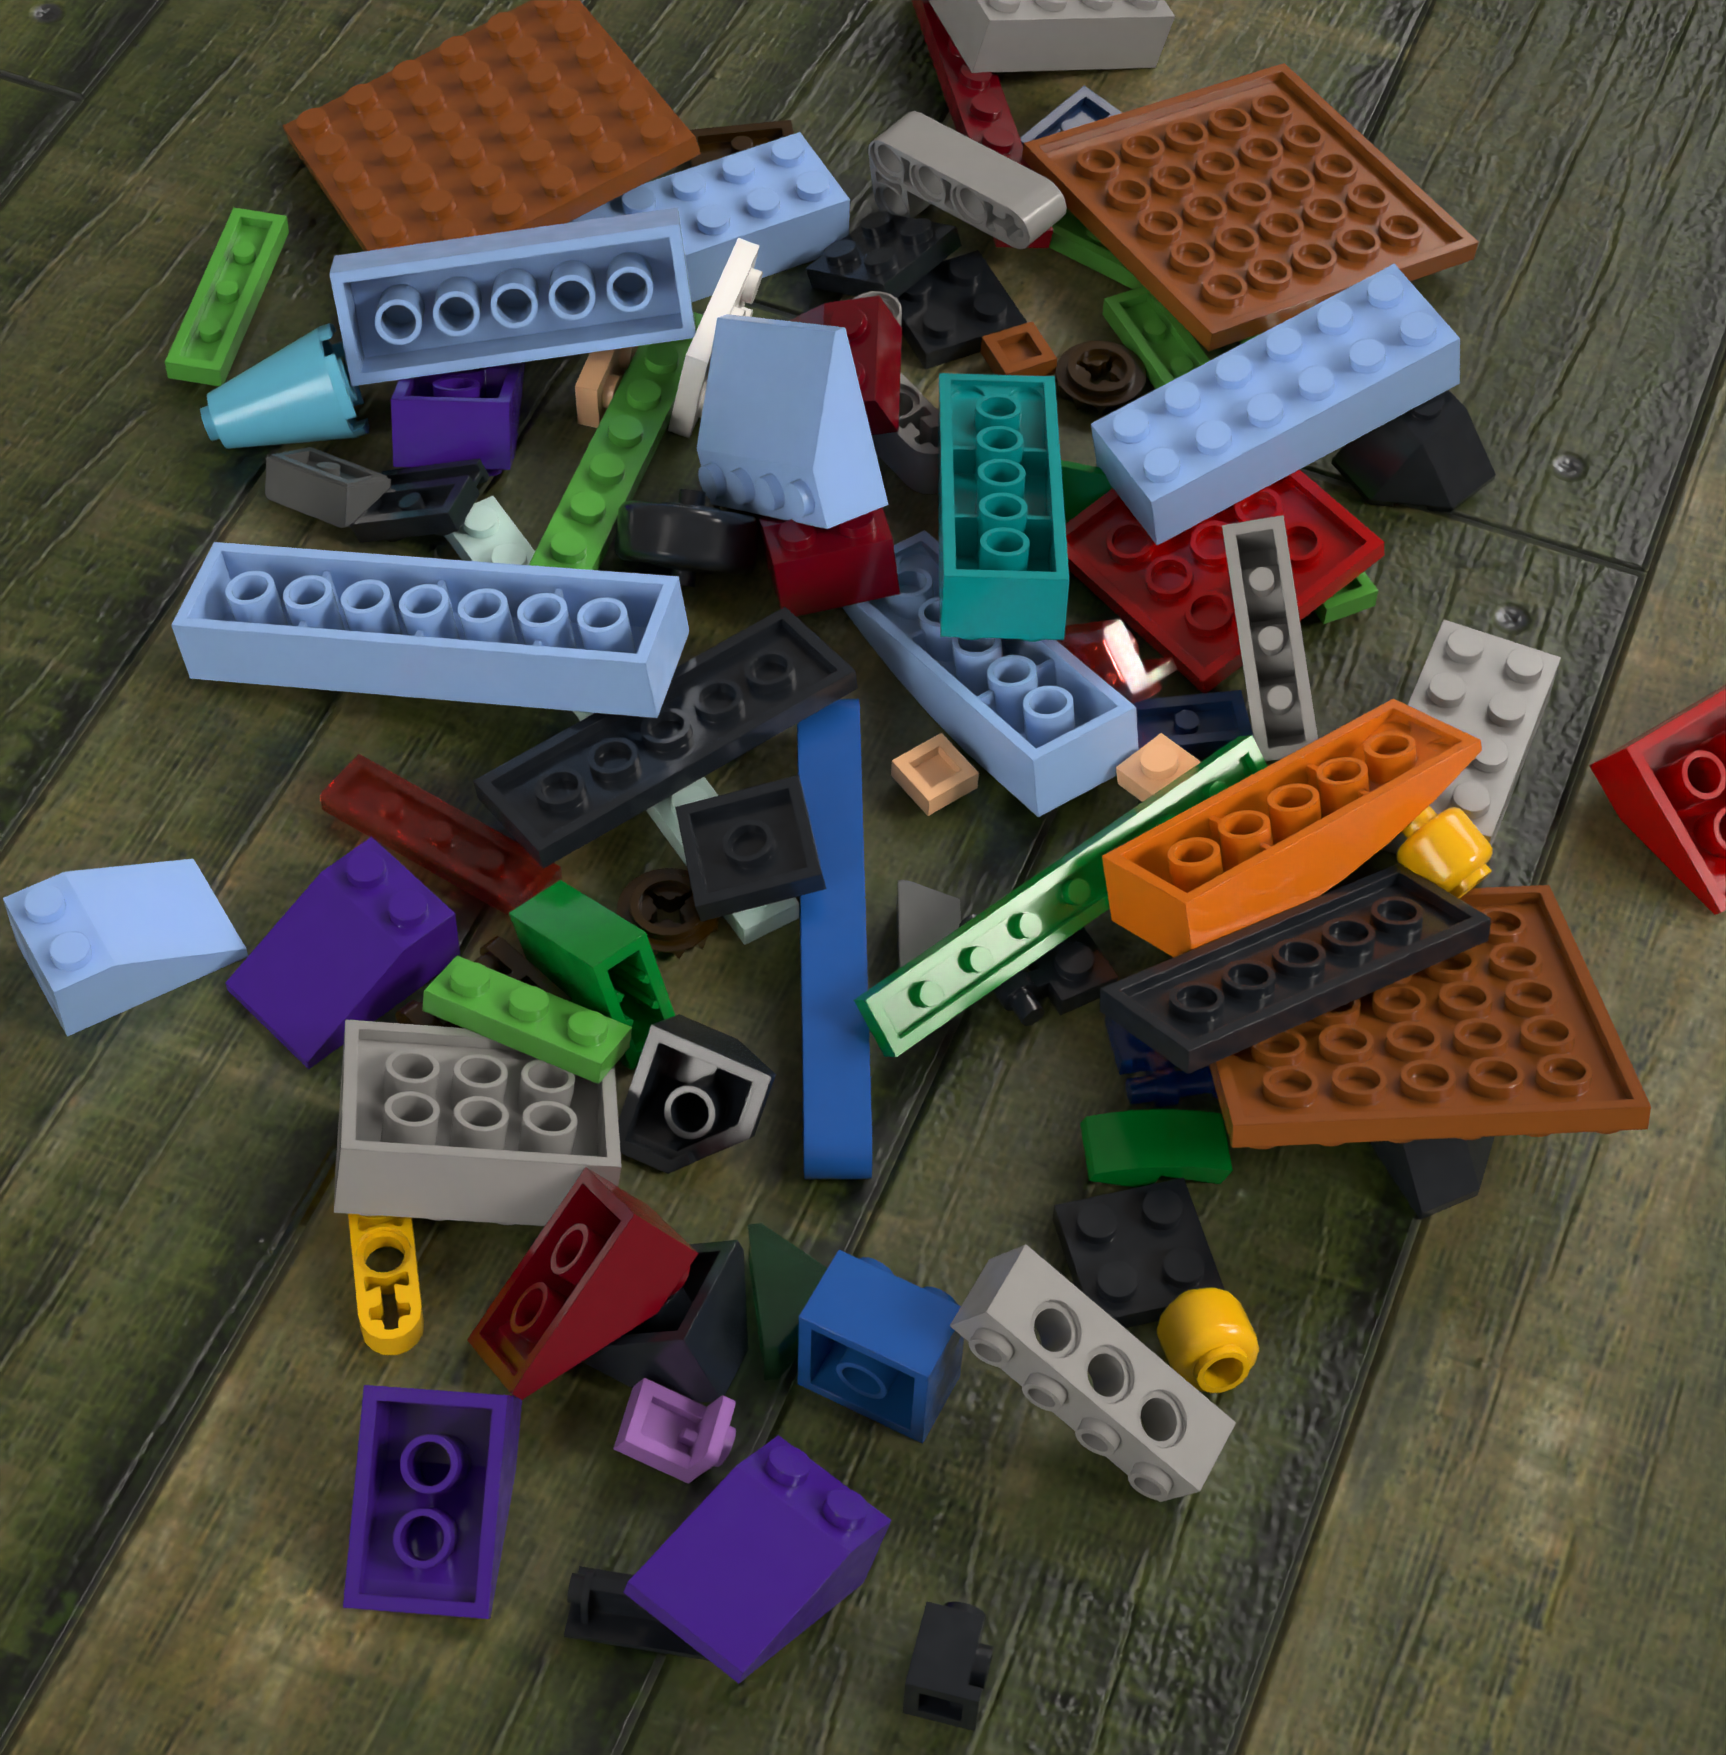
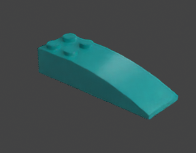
[938,373,1069,642]

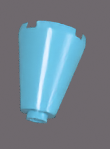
[200,323,369,449]

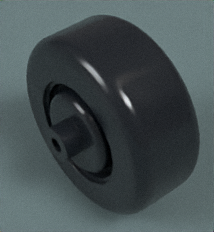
[614,489,760,587]

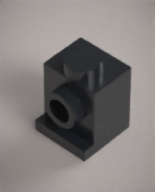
[903,1601,994,1731]

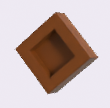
[981,321,1057,376]

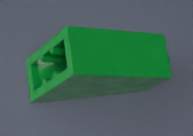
[509,880,675,1070]

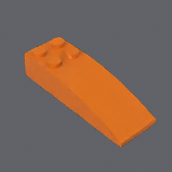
[1102,699,1482,957]

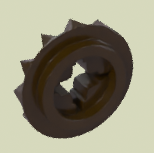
[1055,341,1146,415]
[617,868,719,959]

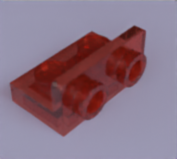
[1057,619,1177,703]

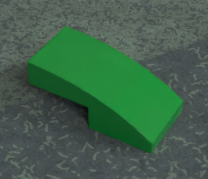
[1080,1109,1233,1188]

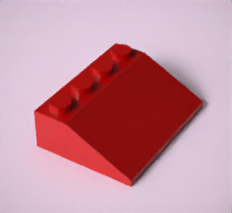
[1589,684,1726,915]

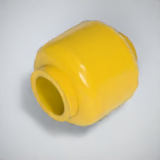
[1397,806,1493,899]
[1157,1287,1259,1393]

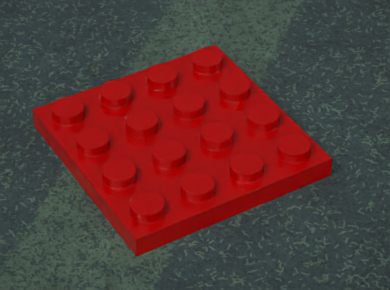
[1065,469,1385,694]

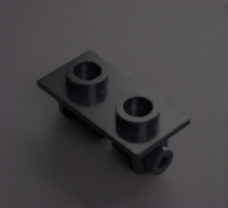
[564,1566,709,1661]

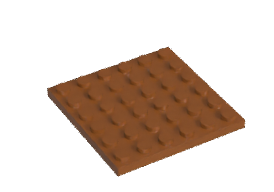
[282,0,701,252]
[1022,63,1479,352]
[1209,885,1651,1149]

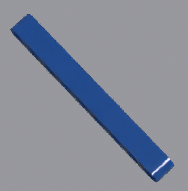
[797,699,872,1179]

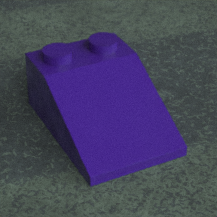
[391,362,525,476]
[225,836,461,1069]
[343,1385,522,1619]
[623,1435,892,1684]

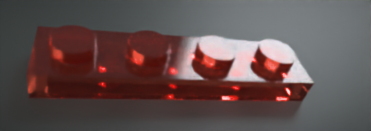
[320,754,562,916]

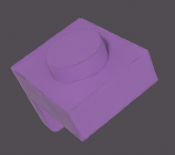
[613,1378,736,1484]

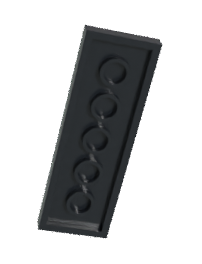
[473,607,858,869]
[1100,863,1491,1074]

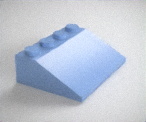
[697,314,889,529]

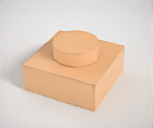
[891,733,979,816]
[1116,733,1201,802]

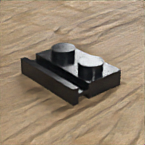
[350,458,490,543]

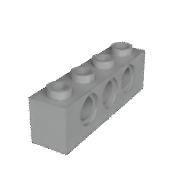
[1222,515,1318,766]
[950,1244,1236,1502]

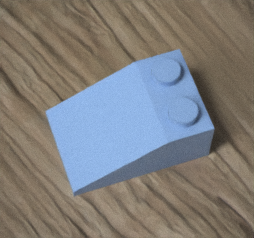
[3,859,248,1037]

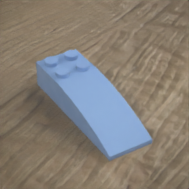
[842,530,1139,817]

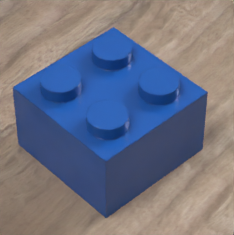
[798,1250,964,1444]

